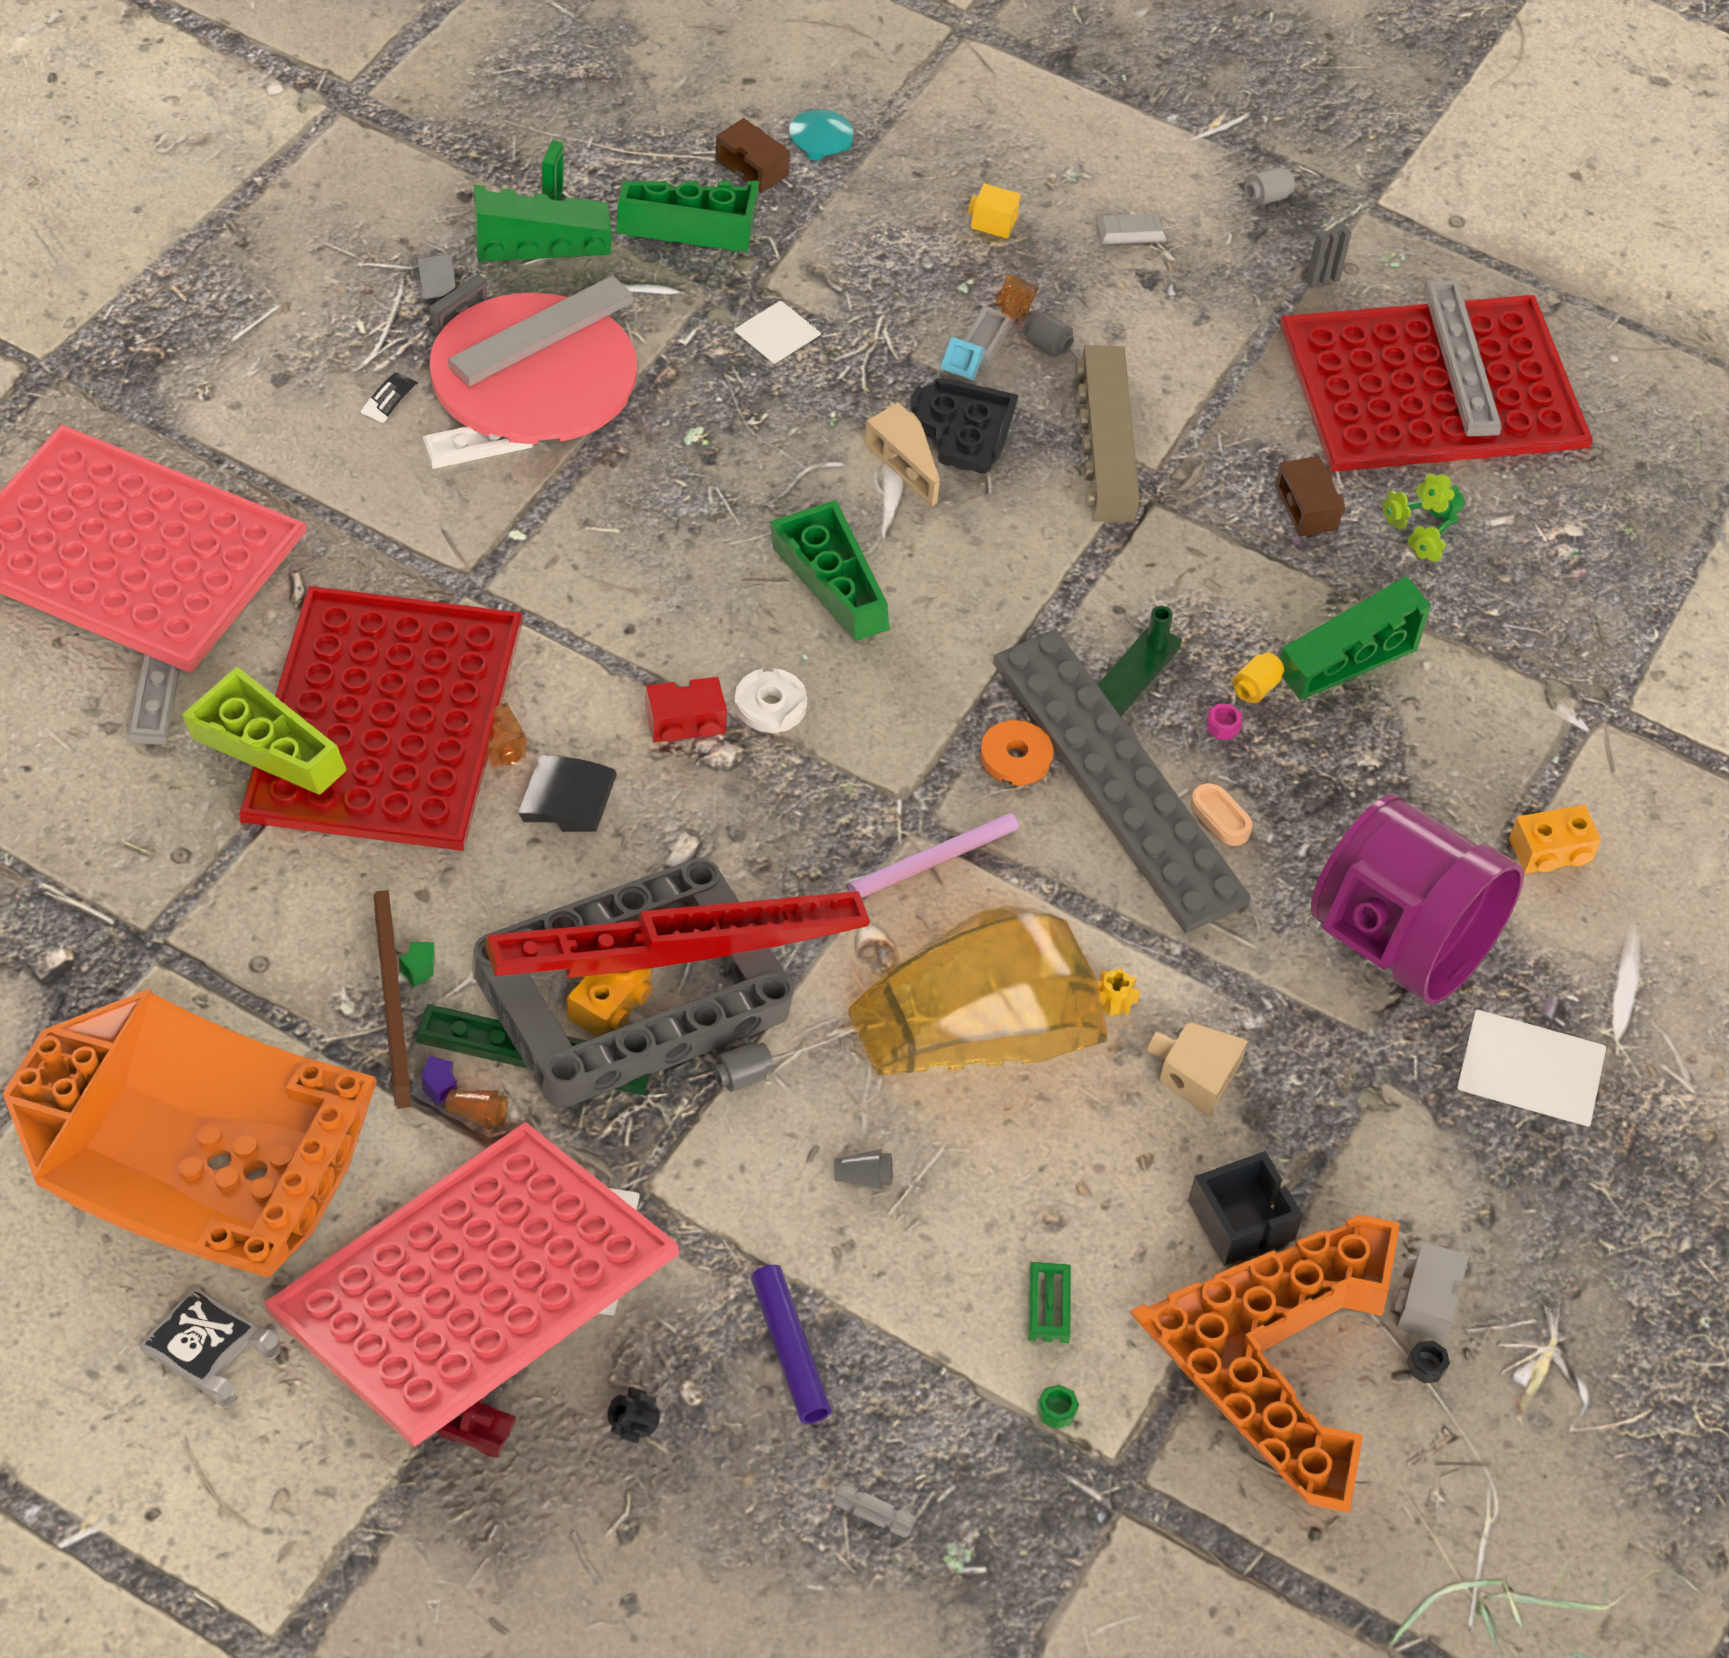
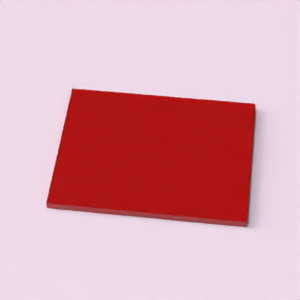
[1280,295,1593,472]
[239,586,523,851]

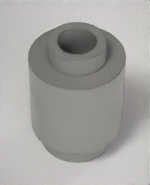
[1245,167,1295,206]

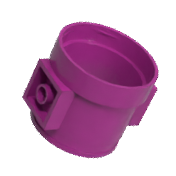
[1311,794,1524,1005]

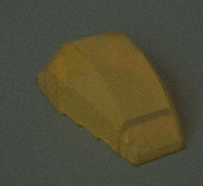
[848,906,1108,1075]

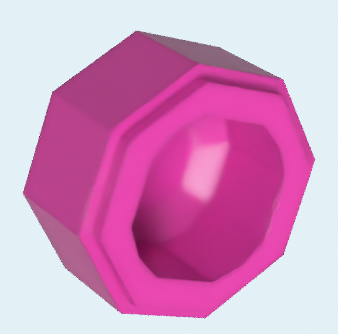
[1206,704,1242,740]

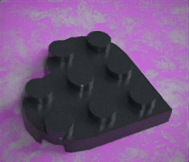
[910,378,1019,473]

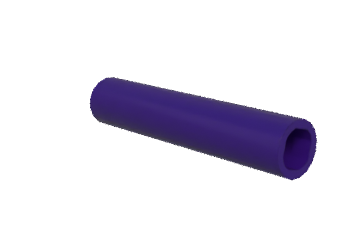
[751,1264,832,1424]

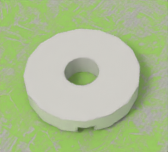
[734,668,807,733]

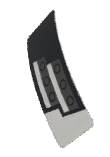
[361,372,418,423]

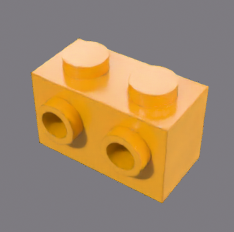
[1509,804,1602,874]
[567,968,653,1037]

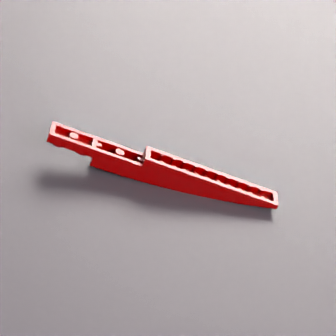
[485,891,870,978]

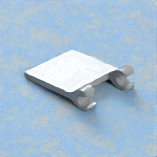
[140,1287,281,1409]

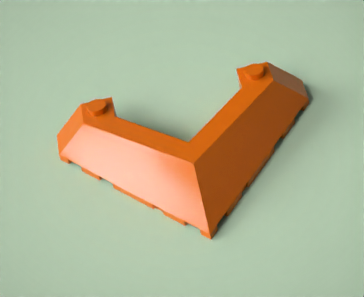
[1130,1214,1400,1513]

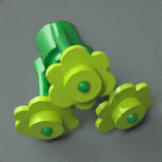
[1382,474,1464,562]

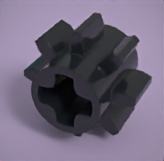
[607,1387,660,1443]

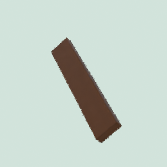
[373,890,411,1109]

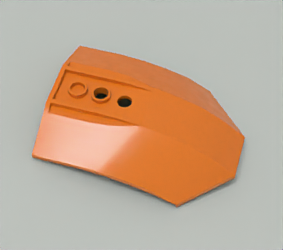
[2,988,377,1278]

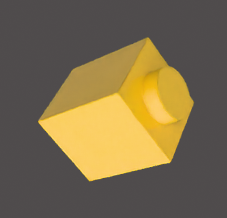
[968,183,1021,239]

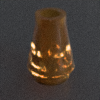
[445,1089,508,1129]

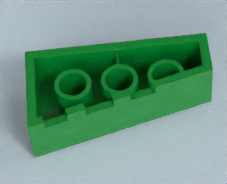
[616,181,759,252]
[474,185,612,262]
[770,500,890,641]
[1280,575,1431,700]

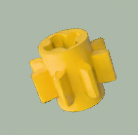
[1091,968,1140,1017]

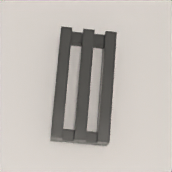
[1306,226,1352,288]
[429,274,487,336]

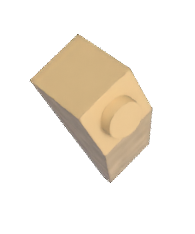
[864,402,940,506]

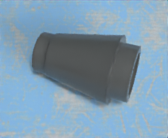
[834,1149,893,1189]

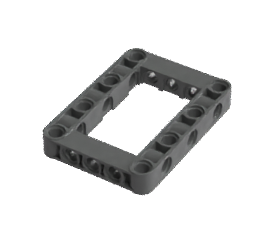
[472,858,794,1107]

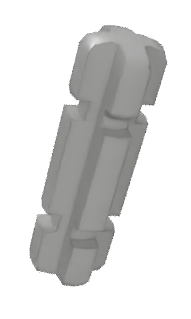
[833,1483,915,1537]

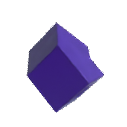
[422,1056,457,1106]

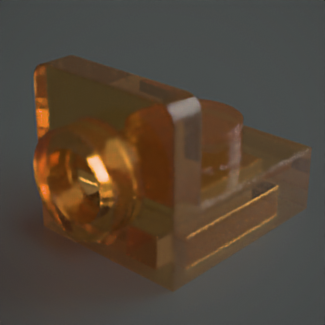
[996,275,1039,318]
[488,703,526,769]

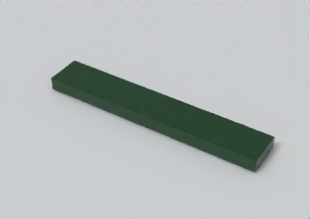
[416,1004,652,1096]

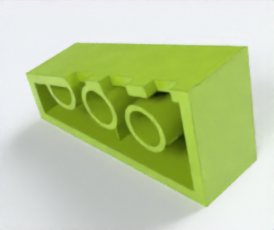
[182,667,347,795]

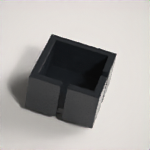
[1188,1151,1303,1266]

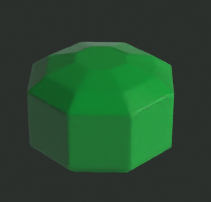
[1036,1384,1079,1429]

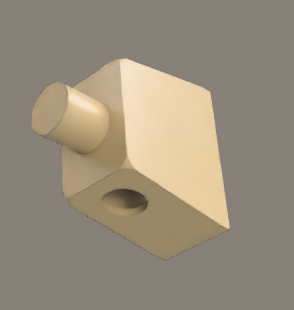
[1147,1022,1248,1116]

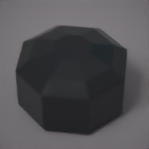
[1407,1341,1450,1383]

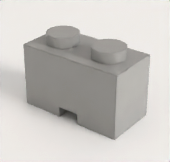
[1394,1241,1469,1342]

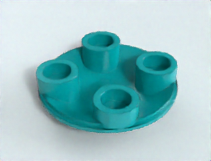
[789,109,854,161]

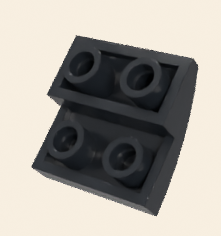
[518,755,617,832]

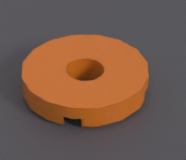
[980,720,1054,786]

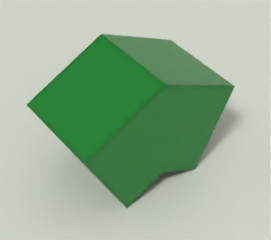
[399,942,435,988]

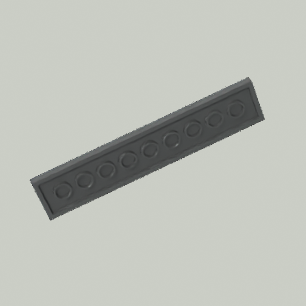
[993,629,1251,934]

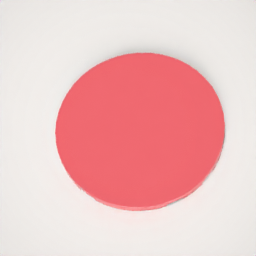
[430,293,637,444]

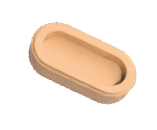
[1191,783,1252,846]

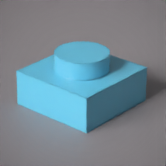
[940,336,985,381]

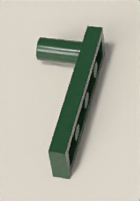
[1098,606,1182,717]

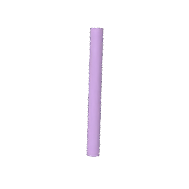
[848,813,1019,898]

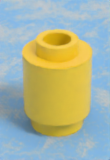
[1232,652,1284,703]

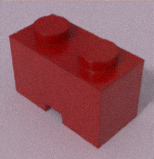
[645,676,727,743]

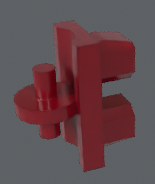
[435,1398,516,1458]

